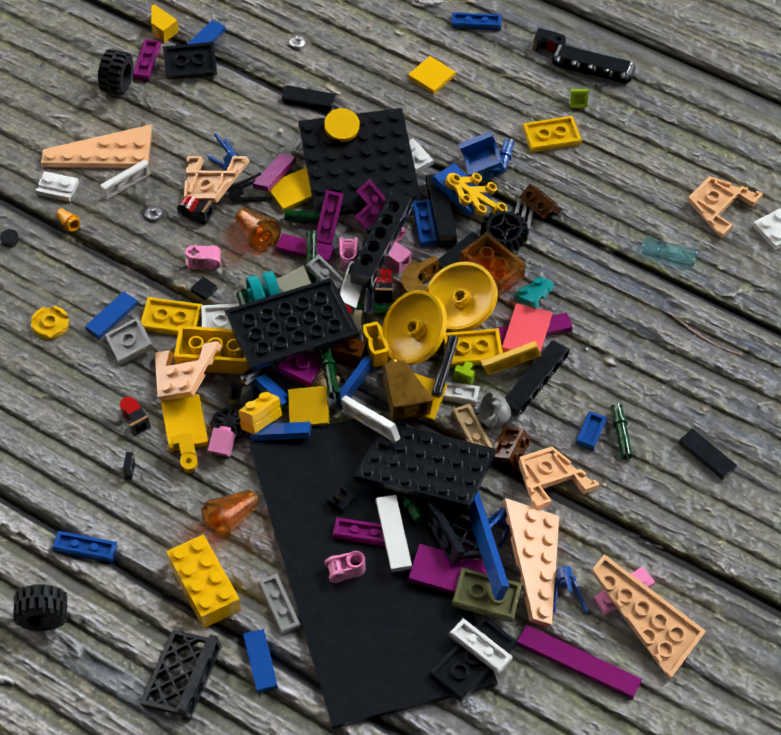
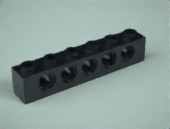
[348,191,412,289]

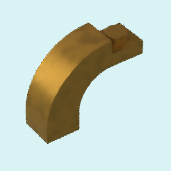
[401,256,439,294]

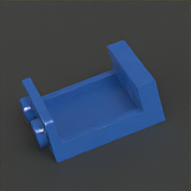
[459,131,506,183]

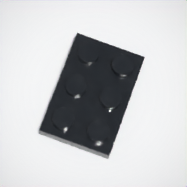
[163,42,217,80]

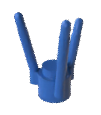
[207,133,237,171]
[472,506,510,547]
[553,566,589,614]

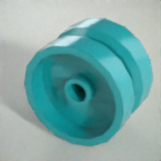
[245,270,280,302]

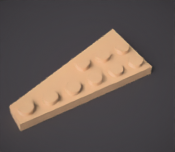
[41,124,152,168]
[502,498,559,627]
[591,554,706,680]

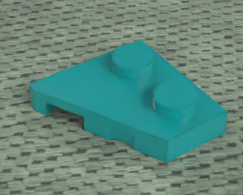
[513,277,554,308]

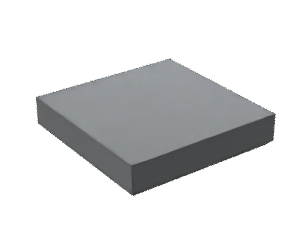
[105,317,154,366]

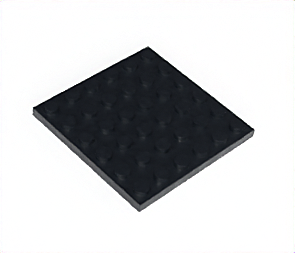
[298,108,422,215]

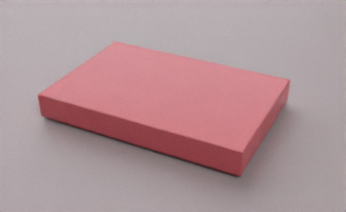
[502,303,553,359]

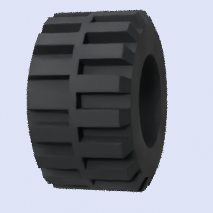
[98,49,134,96]
[13,584,68,631]

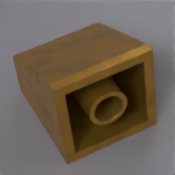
[383,359,433,421]

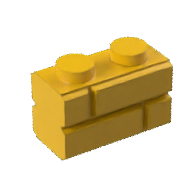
[238,392,282,434]

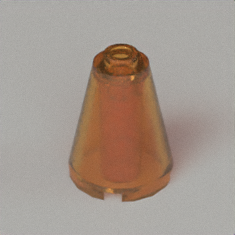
[235,207,281,252]
[201,490,258,539]

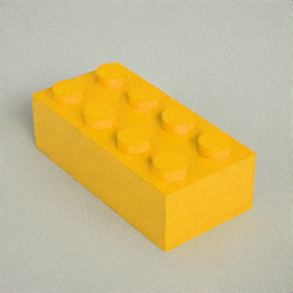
[174,325,249,375]
[166,534,241,628]

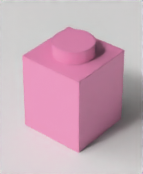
[384,242,412,274]
[208,426,236,458]

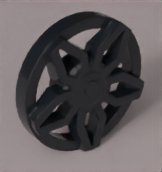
[211,407,246,440]

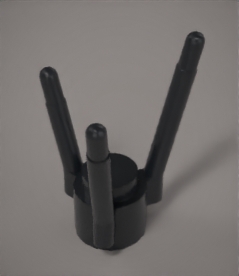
[227,172,272,203]

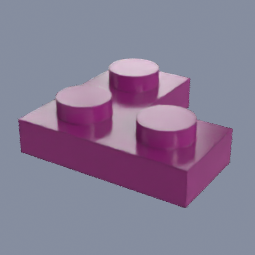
[354,179,386,231]

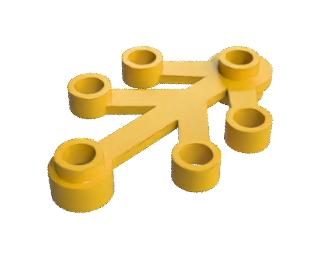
[446,173,507,216]

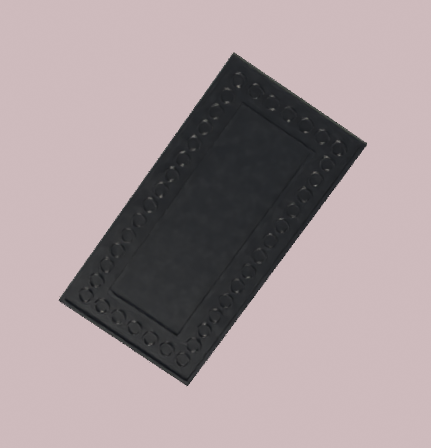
[249,411,498,729]

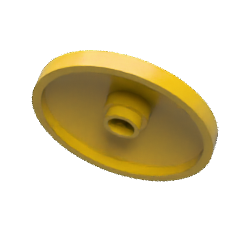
[427,262,498,332]
[382,290,447,365]

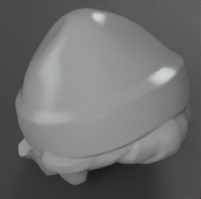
[477,391,511,429]

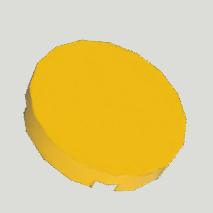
[324,108,360,142]
[31,306,69,340]

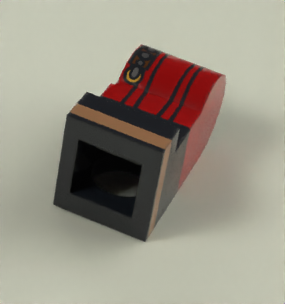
[532,28,566,53]
[177,195,214,225]
[375,269,392,303]
[120,397,151,436]

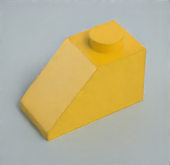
[151,4,179,43]

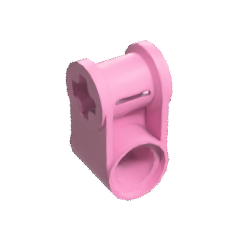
[339,237,358,271]
[185,245,221,270]
[324,551,366,583]

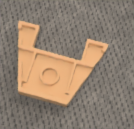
[184,156,249,203]
[688,176,763,238]
[155,341,222,401]
[518,447,600,510]

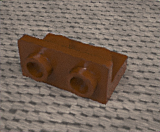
[519,184,563,219]
[493,426,531,470]

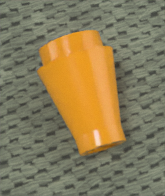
[56,208,80,232]

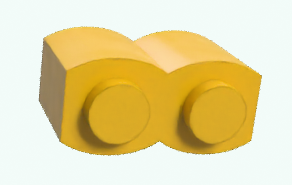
[363,321,388,367]

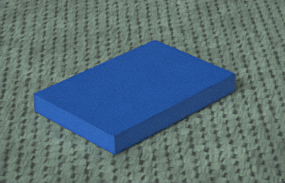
[431,163,492,217]

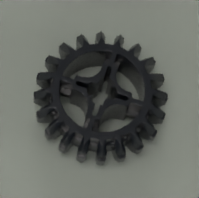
[480,209,529,256]

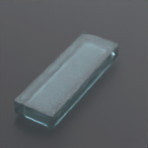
[640,236,698,267]

